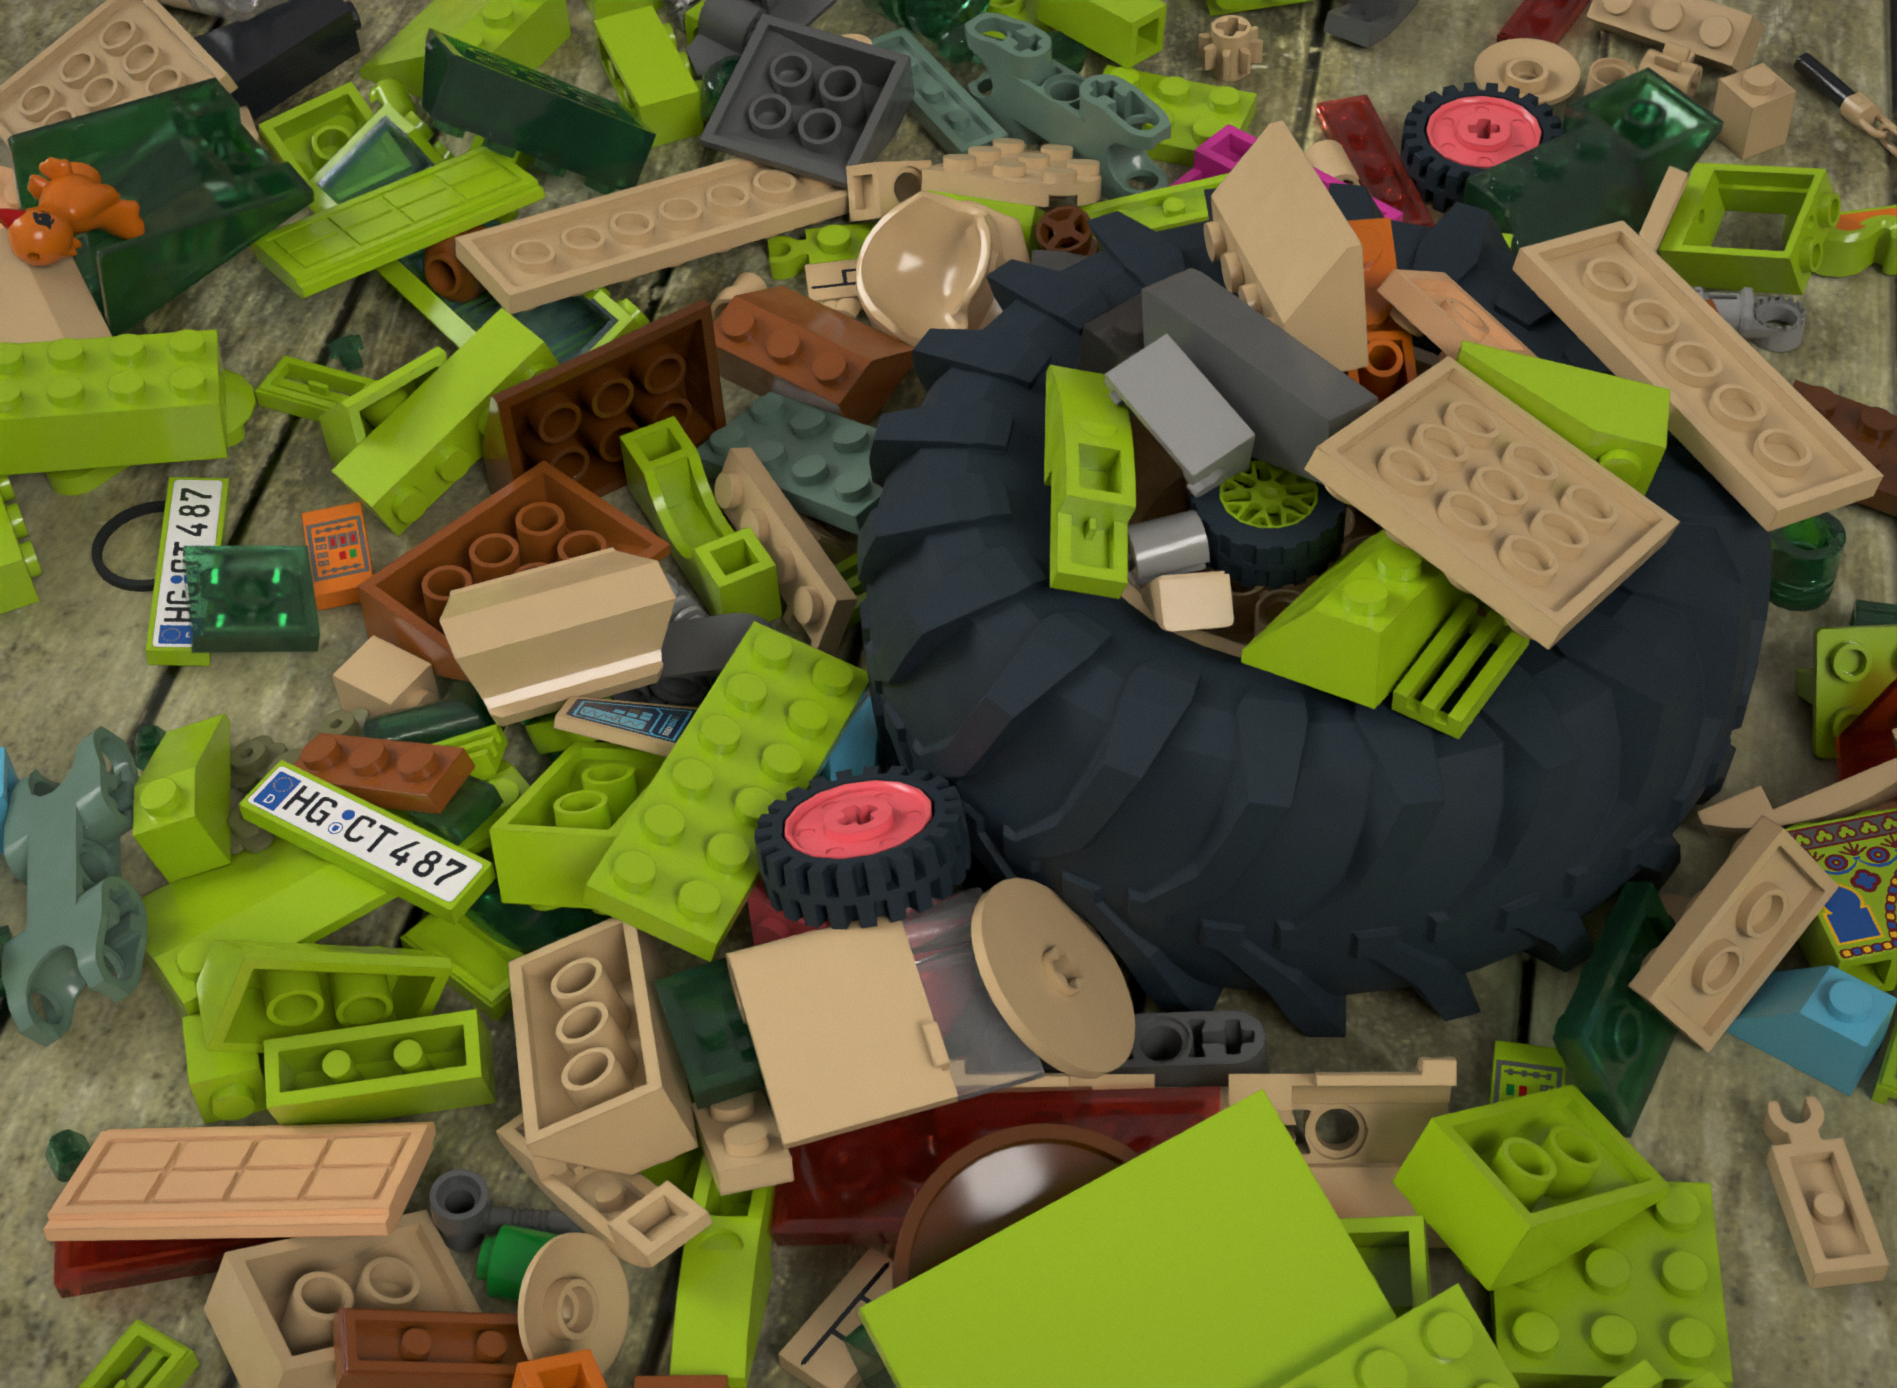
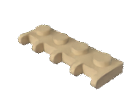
[713,447,858,657]

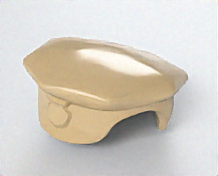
[855,191,1031,347]

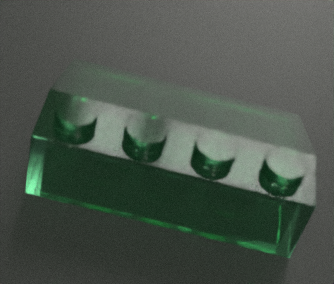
[422,28,657,195]

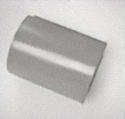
[1128,510,1210,586]

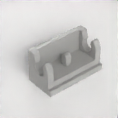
[1104,334,1256,498]

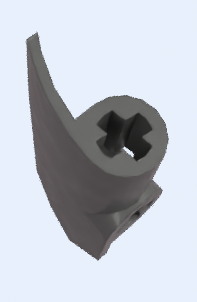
[686,0,837,80]

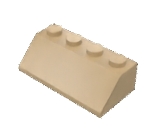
[1204,120,1369,372]
[508,917,699,1175]

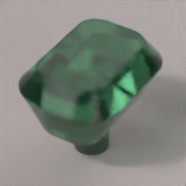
[134,725,166,770]
[45,1129,91,1182]

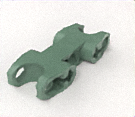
[965,12,1171,200]
[2,726,147,1047]

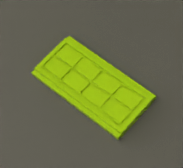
[248,144,546,299]

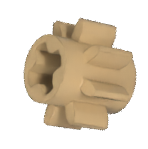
[1198,15,1263,81]
[1637,41,1702,103]

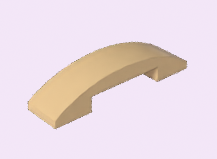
[1697,728,1897,839]
[496,1112,713,1268]

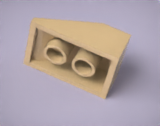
[203,1210,482,1388]

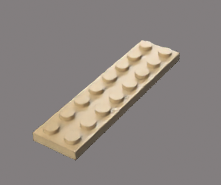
[455,157,895,314]

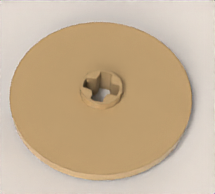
[971,878,1135,1079]

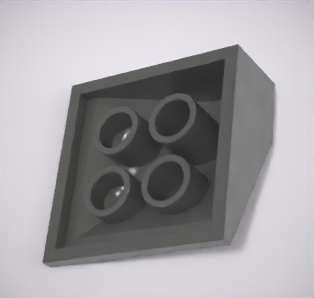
[700,13,915,190]

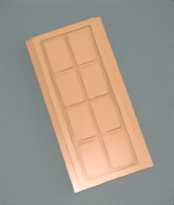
[43,1122,436,1241]

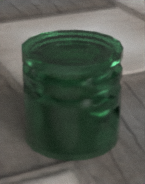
[1769,512,1846,612]

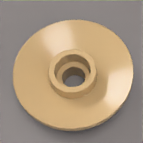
[1473,38,1581,106]
[517,1232,630,1376]

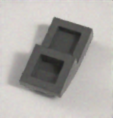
[1323,0,1420,48]

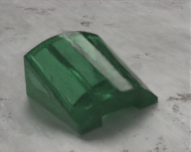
[7,77,314,337]

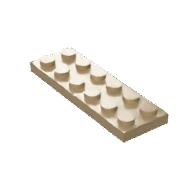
[1512,220,1884,532]

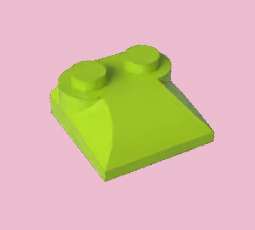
[259,81,408,200]

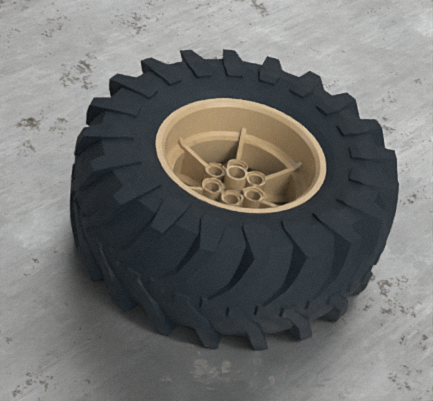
[857,183,1772,1037]

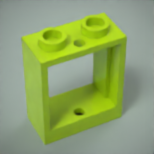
[1658,162,1841,295]

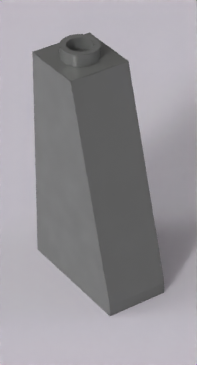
[1141,268,1378,485]

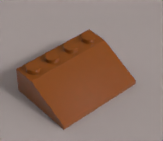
[357,460,671,683]

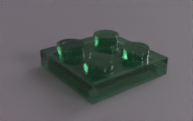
[182,546,320,653]

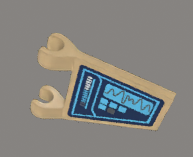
[553,696,698,757]

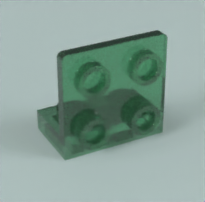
[654,957,775,1119]

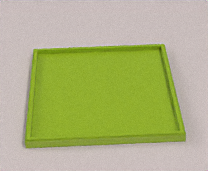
[857,1089,1397,1388]

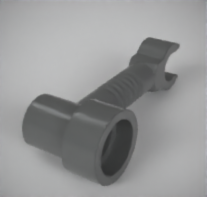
[429,1169,585,1252]

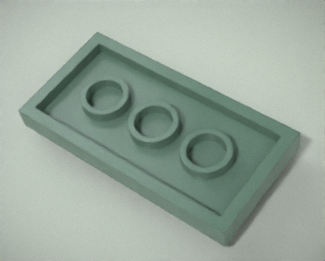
[697,391,883,535]

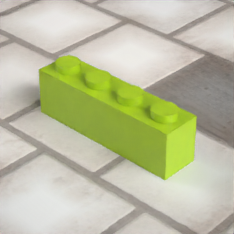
[331,308,560,537]

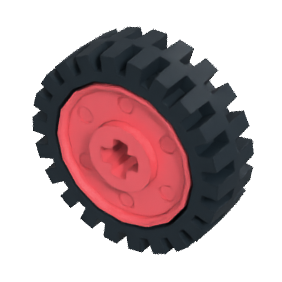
[1400,82,1565,218]
[754,766,971,929]

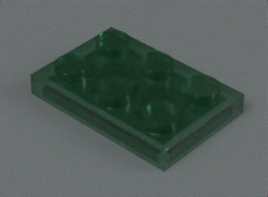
[1552,881,1678,1138]

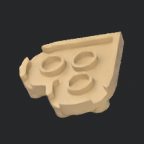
[921,138,1102,207]

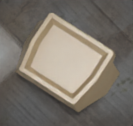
[0,227,112,343]
[439,547,676,726]

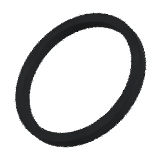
[92,501,166,592]

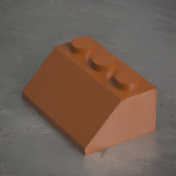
[713,286,914,425]

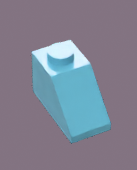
[1725,965,1897,1096]

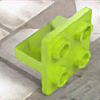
[1795,624,1897,758]

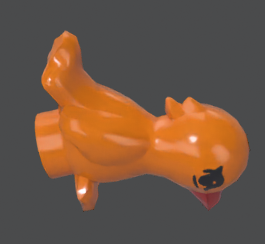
[0,157,145,266]

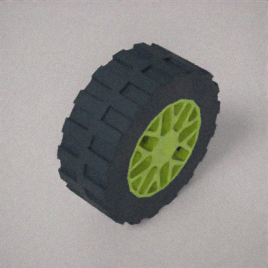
[1190,457,1347,589]

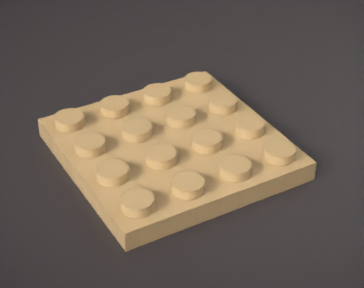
[0,0,238,188]
[1304,356,1680,650]

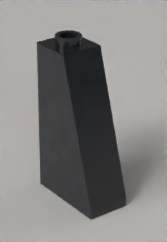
[193,0,361,120]

